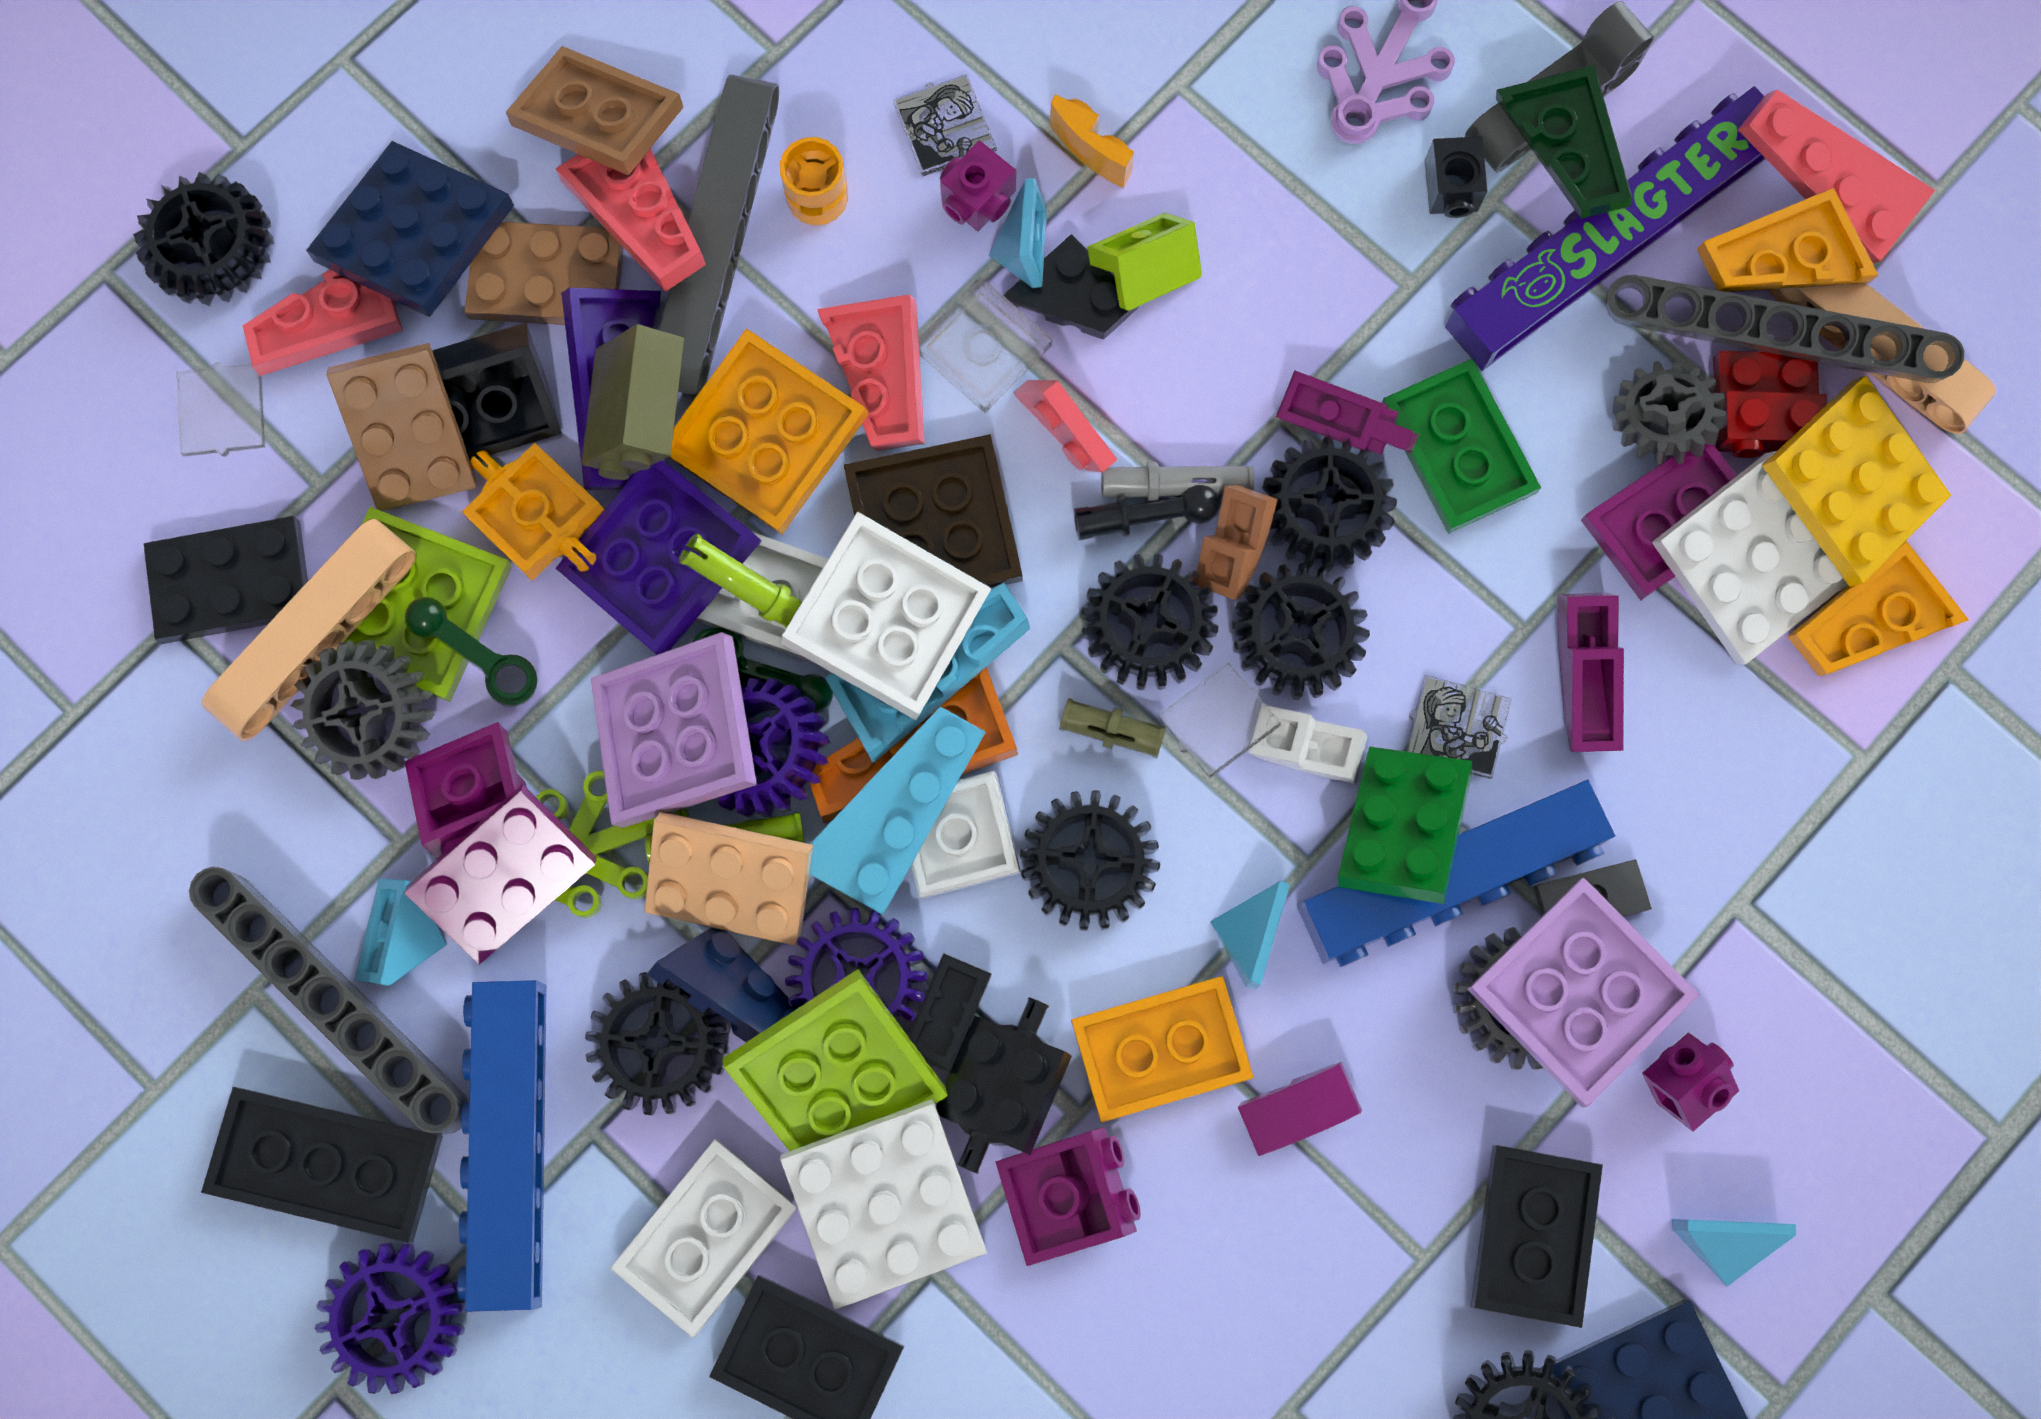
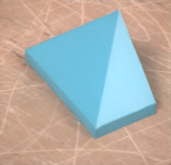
[989,178,1047,288]
[354,878,447,986]
[1210,881,1290,990]
[1672,1219,1796,1286]

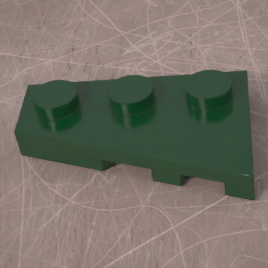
[1496,65,1632,219]

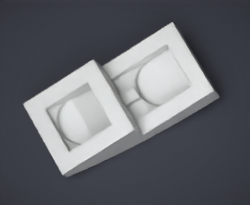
[1249,705,1368,784]

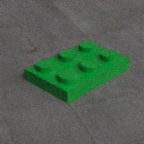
[1381,358,1541,534]
[1338,746,1472,904]

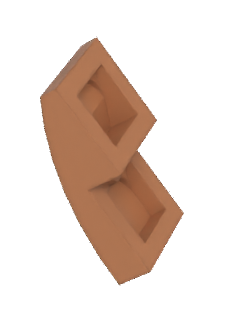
[1195,485,1277,600]

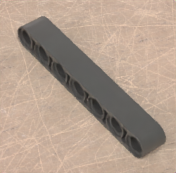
[659,74,779,396]
[1606,275,1965,383]
[189,867,469,1135]

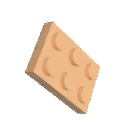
[644,812,813,946]

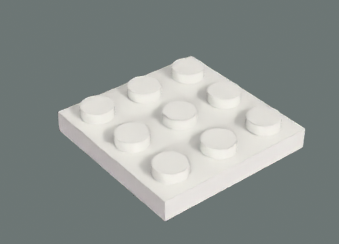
[1652,451,1847,665]
[780,512,992,720]
[780,1099,987,1310]

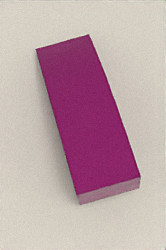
[1557,593,1624,752]

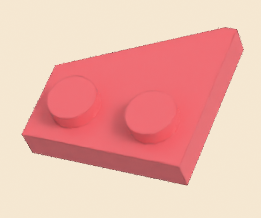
[1013,380,1118,473]

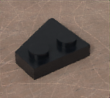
[1003,234,1139,340]

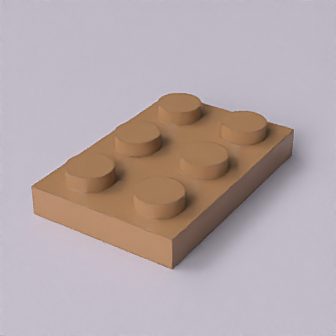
[506,46,684,175]
[464,222,624,325]
[326,343,477,511]

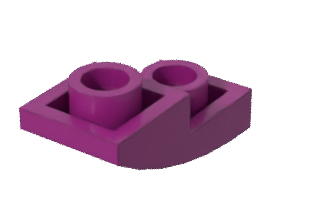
[1238,1062,1362,1156]

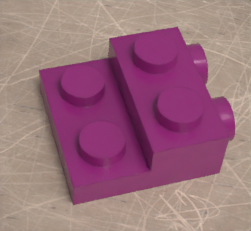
[404,722,527,860]
[995,1127,1141,1266]

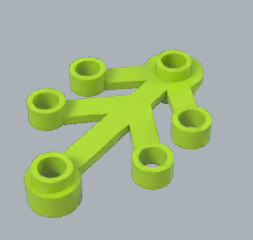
[536,771,690,919]

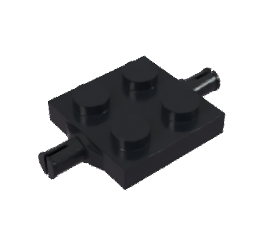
[936,997,1072,1174]

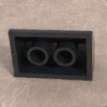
[432,322,562,461]

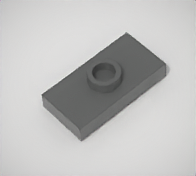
[1533,859,1652,917]

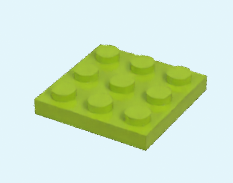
[336,507,513,702]
[722,969,948,1151]

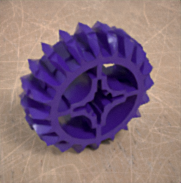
[715,678,831,817]
[785,908,928,1022]
[314,1243,465,1394]

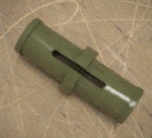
[1059,698,1166,758]

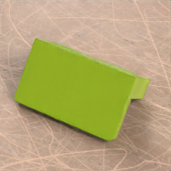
[1087,213,1202,311]

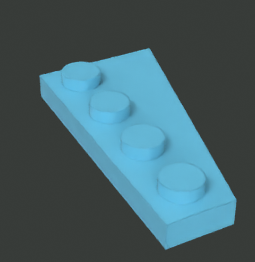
[825,582,1031,763]
[810,706,986,915]

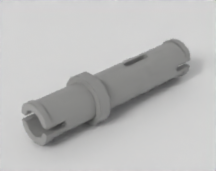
[1101,462,1254,502]

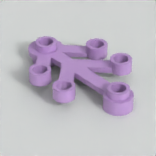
[1317,0,1455,144]

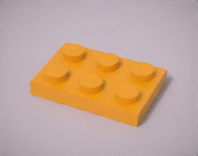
[1071,976,1254,1123]

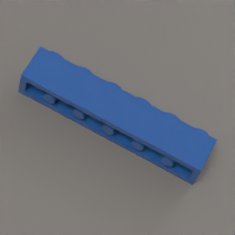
[1297,779,1616,968]
[457,980,547,1312]

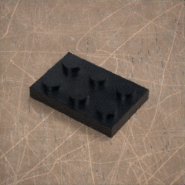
[143,516,308,644]
[1470,1145,1603,1328]
[709,1275,905,1419]

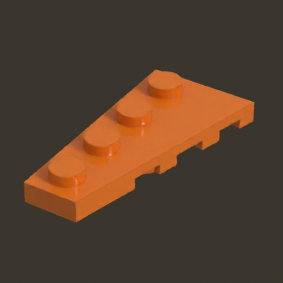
[809,667,1018,823]

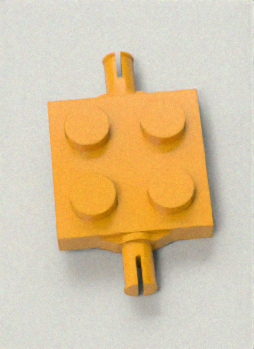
[461,443,604,581]

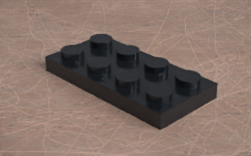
[201,1087,443,1243]

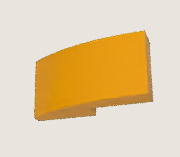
[1050,94,1134,189]

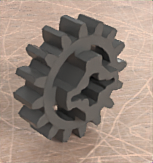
[1612,360,1726,465]

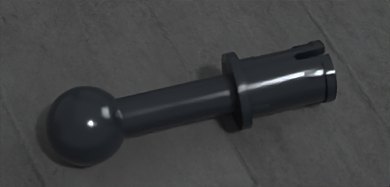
[1073,485,1219,541]

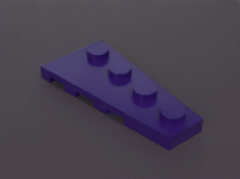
[561,288,661,490]

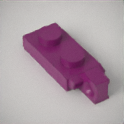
[1276,370,1419,455]

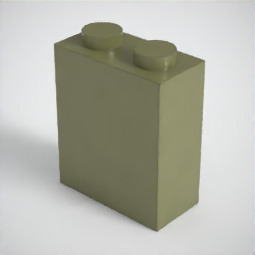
[581,324,684,480]

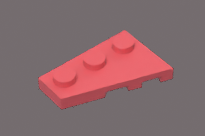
[242,270,403,376]
[817,294,925,451]

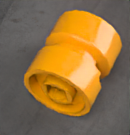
[779,137,848,225]

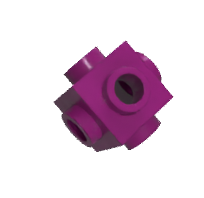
[940,140,1016,232]
[1642,1032,1740,1132]

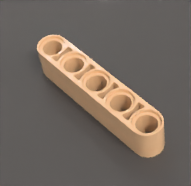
[1769,283,1996,434]
[201,519,416,741]

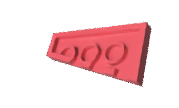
[1738,89,1935,264]
[555,148,706,292]

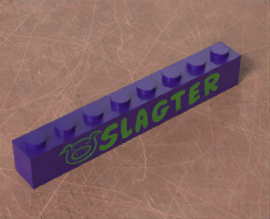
[1445,86,1766,371]

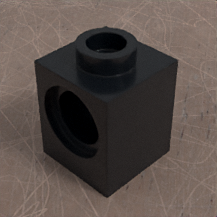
[1424,136,1488,218]

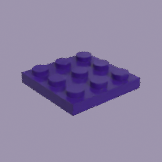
[555,460,762,655]

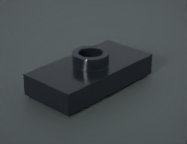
[908,953,992,1072]

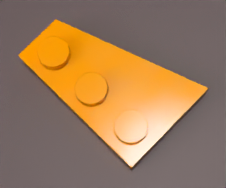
[1697,188,1879,292]
[1787,541,1969,676]

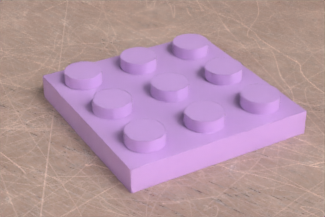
[591,632,757,828]
[1467,877,1700,1108]

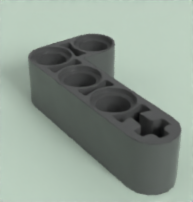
[1465,0,1655,173]

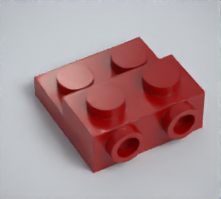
[1713,351,1827,458]

